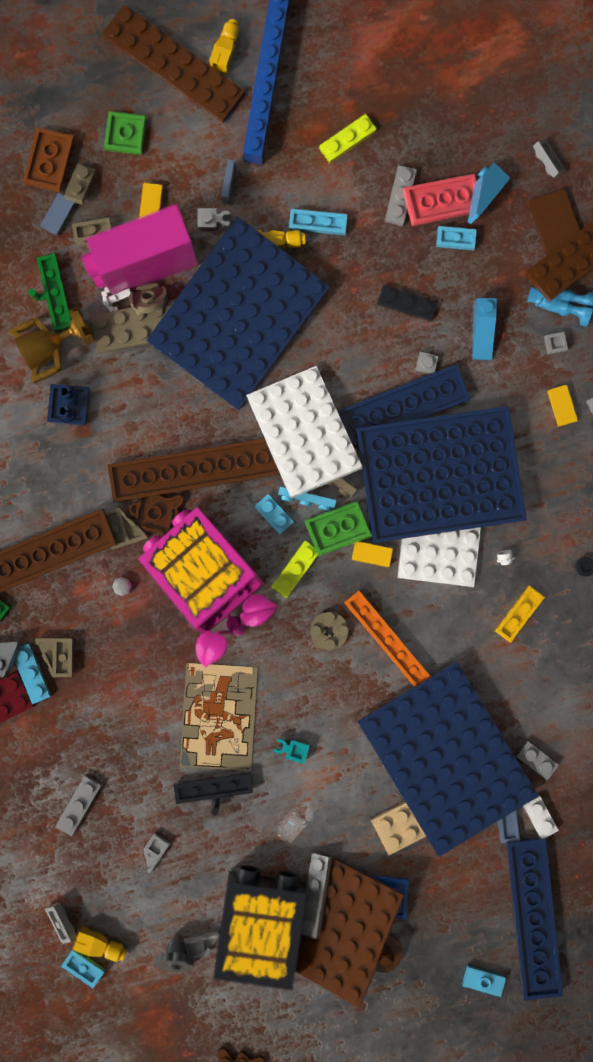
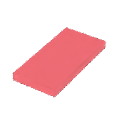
[403,174,477,226]

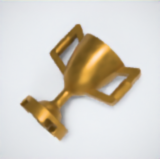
[8,307,96,384]

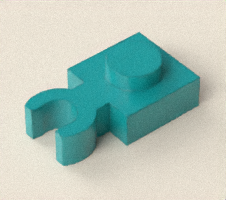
[274,738,310,764]

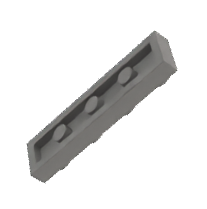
[301,853,332,938]

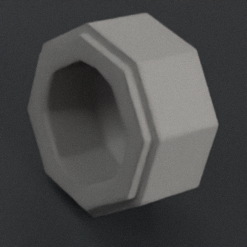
[112,577,132,596]

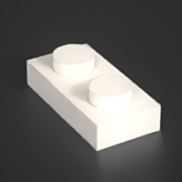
[523,795,559,838]

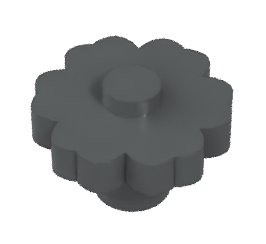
[153,940,194,972]

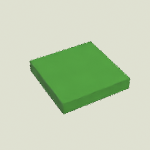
[104,111,147,155]

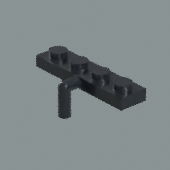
[174,772,253,816]

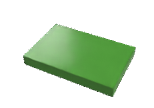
[304,501,372,557]

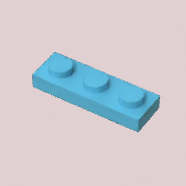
[289,209,347,235]
[278,487,336,511]
[15,643,52,704]

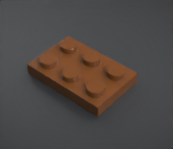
[23,127,75,193]

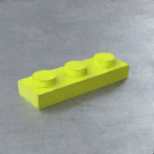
[319,114,376,163]
[272,541,318,598]

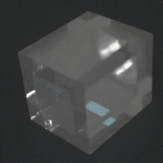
[276,808,306,843]

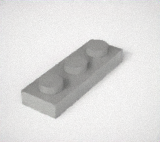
[385,165,416,226]
[55,775,102,836]

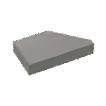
[143,832,171,874]
[184,931,220,959]

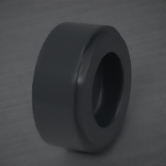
[575,557,593,576]

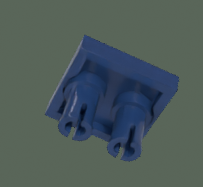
[47,384,90,426]

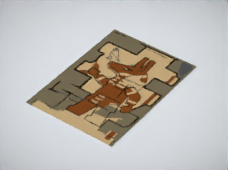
[179,663,258,771]

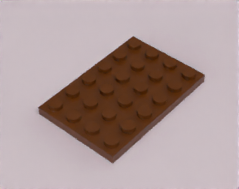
[295,859,405,1008]

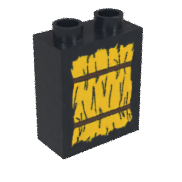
[213,865,307,990]

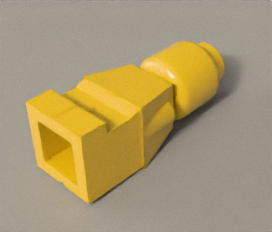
[209,19,240,74]
[257,230,305,250]
[73,926,127,962]

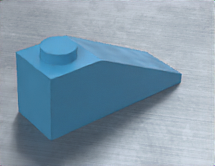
[468,163,510,224]
[472,298,497,361]

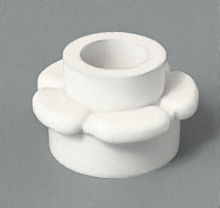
[497,550,515,565]

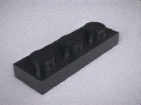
[377,285,437,322]

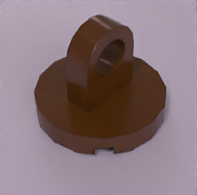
[376,933,402,973]

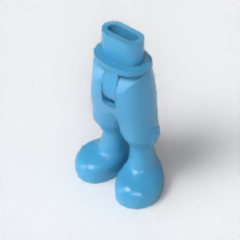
[527,287,593,327]

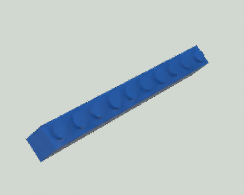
[243,0,291,165]

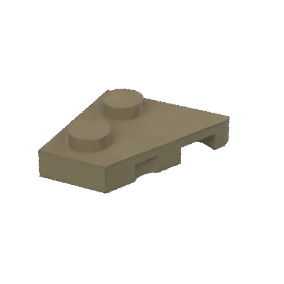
[105,507,148,550]
[35,638,74,677]

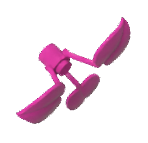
[196,594,278,667]

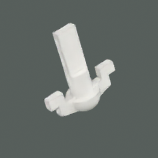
[102,287,131,312]

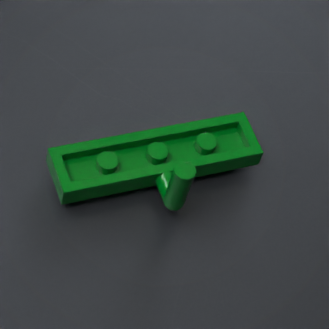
[28,253,72,333]

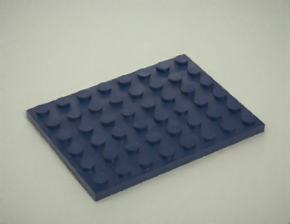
[146,216,330,410]
[356,406,527,543]
[357,661,538,857]

